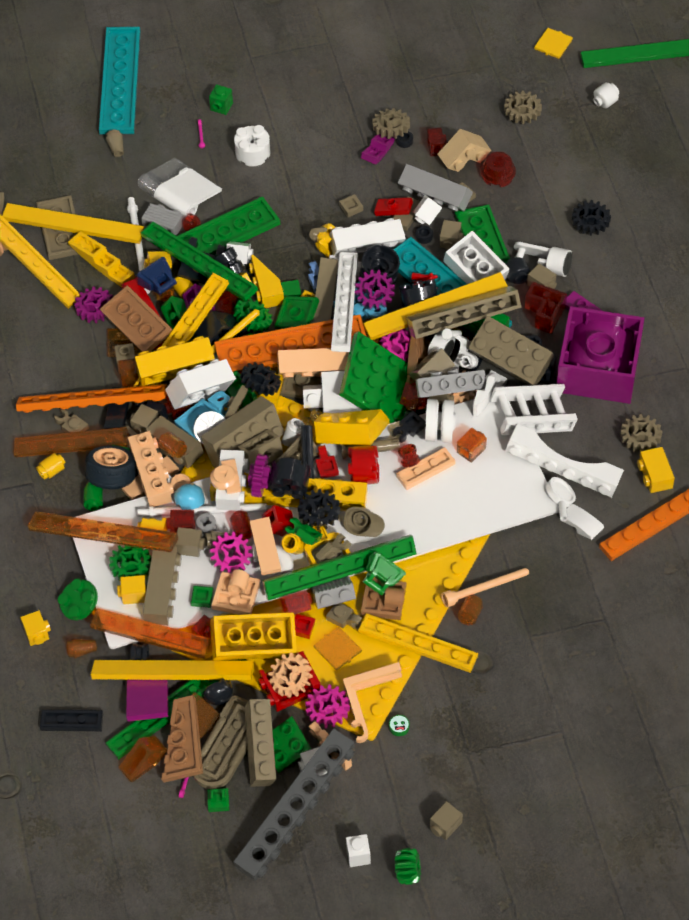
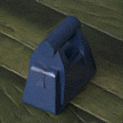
[137,257,177,295]

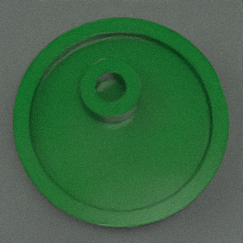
[58,579,98,621]

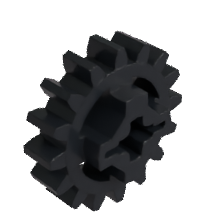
[572,200,611,236]
[240,362,282,396]
[298,489,340,530]

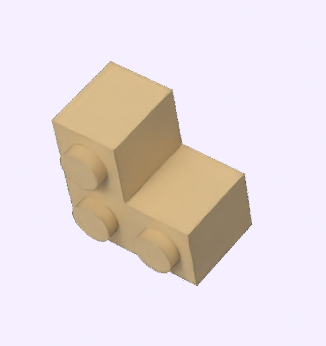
[438,129,491,172]

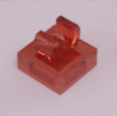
[191,614,211,642]

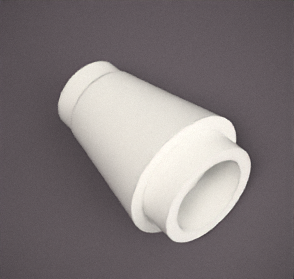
[281,418,305,447]

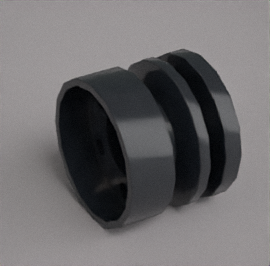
[359,245,400,292]

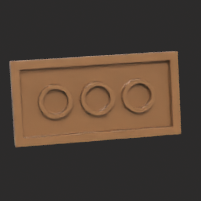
[100,285,172,353]

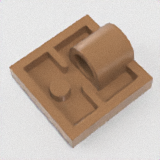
[361,578,406,620]

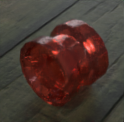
[398,444,420,467]

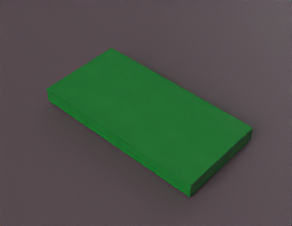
[455,204,510,263]

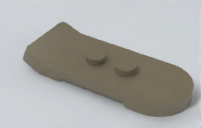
[193,695,248,789]

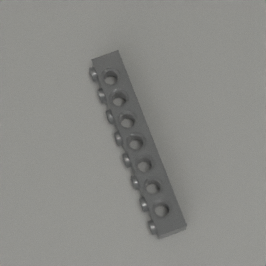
[234,728,355,881]

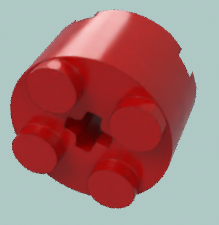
[348,446,380,485]

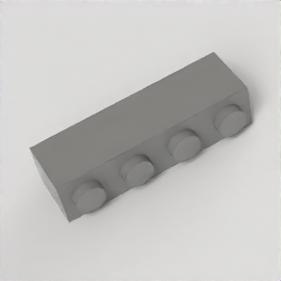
[398,164,473,212]

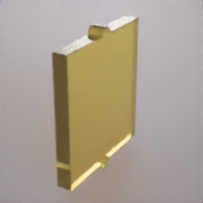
[314,627,362,671]

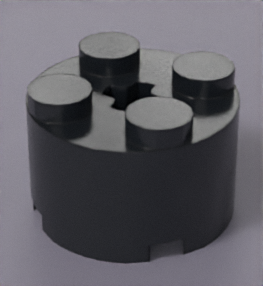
[399,279,438,308]
[268,458,311,499]

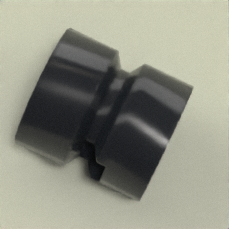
[213,246,245,274]

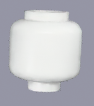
[593,82,619,108]

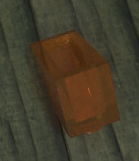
[119,736,167,782]

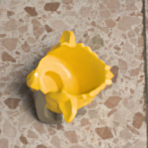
[309,223,336,258]

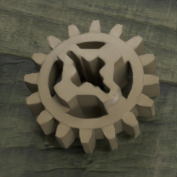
[504,90,542,124]
[372,108,410,139]
[620,414,662,452]

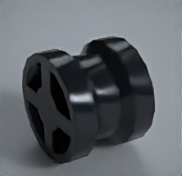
[130,643,149,660]

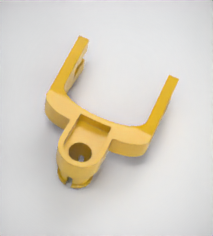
[304,526,351,565]

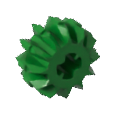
[394,848,421,885]

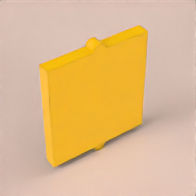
[534,28,573,59]

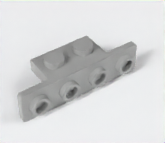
[416,370,486,398]

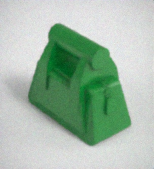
[363,552,406,596]

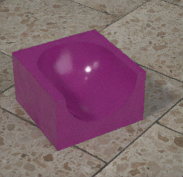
[557,306,645,404]

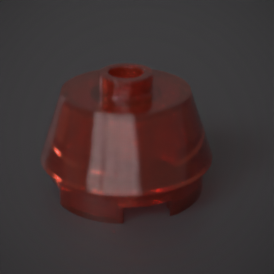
[481,152,516,187]

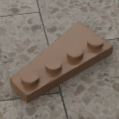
[161,695,203,783]

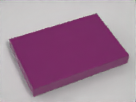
[126,680,168,722]

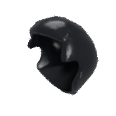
[203,678,233,705]

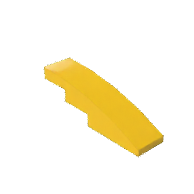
[68,231,135,287]

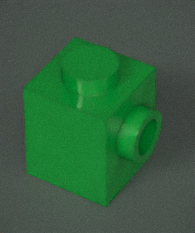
[209,84,233,115]

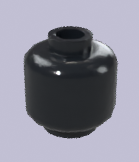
[505,257,530,284]

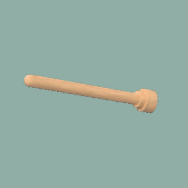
[441,568,529,608]

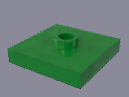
[274,296,319,330]

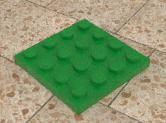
[339,331,409,424]

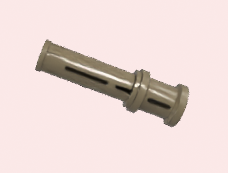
[341,438,400,459]

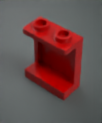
[257,651,321,712]

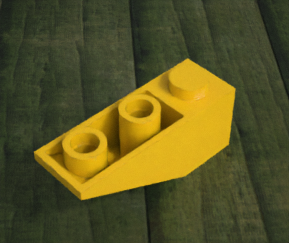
[249,255,284,308]

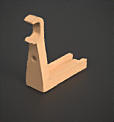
[343,662,402,743]

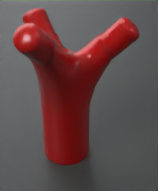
[412,272,438,289]

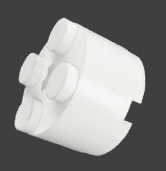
[234,125,270,166]

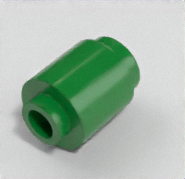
[83,482,103,511]

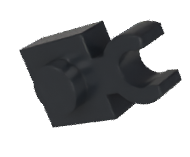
[135,400,169,419]
[392,411,426,443]

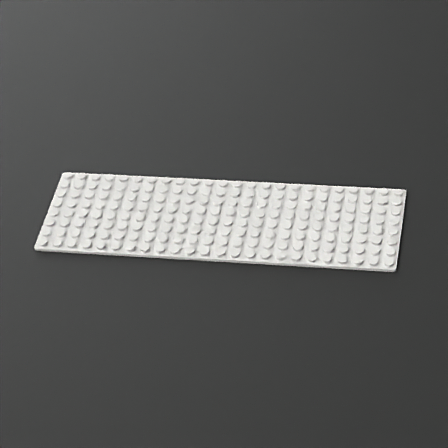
[68,399,559,649]

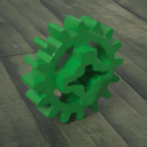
[233,298,273,333]
[109,542,152,581]

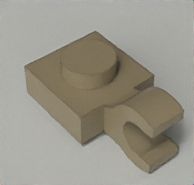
[315,533,351,562]
[326,603,362,630]

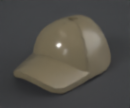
[343,507,385,537]

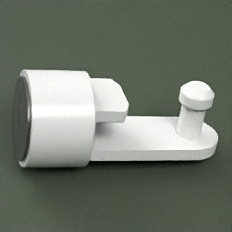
[514,242,572,277]

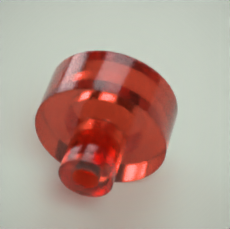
[182,214,201,231]

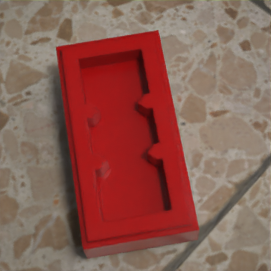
[374,198,413,216]

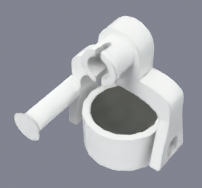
[428,328,478,370]

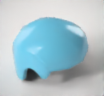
[174,483,205,510]

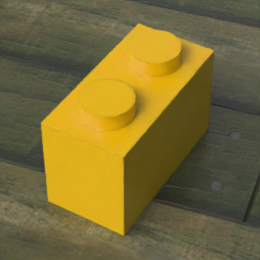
[637,447,675,493]

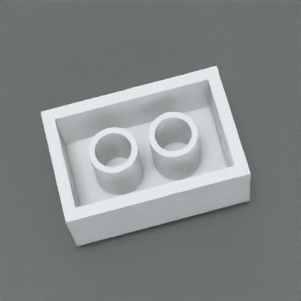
[443,231,509,284]
[165,359,236,409]

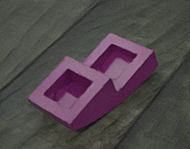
[361,134,395,165]

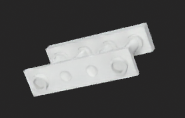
[489,384,578,435]

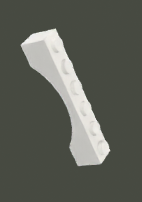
[505,423,624,498]

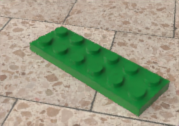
[177,196,281,255]

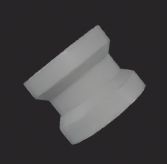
[196,513,217,538]

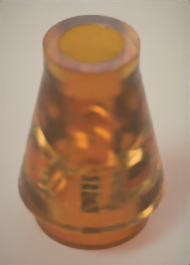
[66,639,97,659]

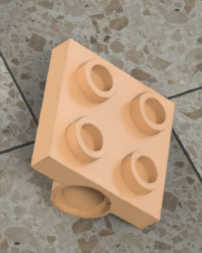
[211,569,261,615]

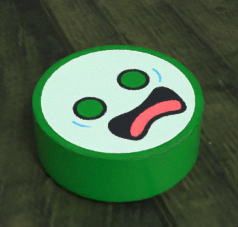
[389,715,410,736]

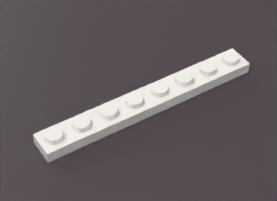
[331,252,358,352]

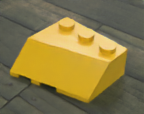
[314,409,390,446]

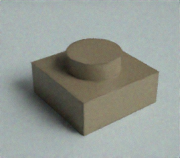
[339,194,363,217]

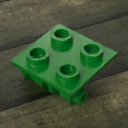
[272,716,311,773]

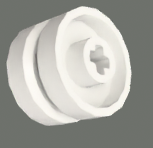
[425,399,456,443]

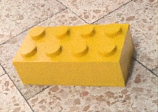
[135,336,215,386]
[210,613,297,661]

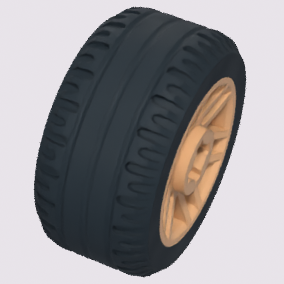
[85,445,136,489]

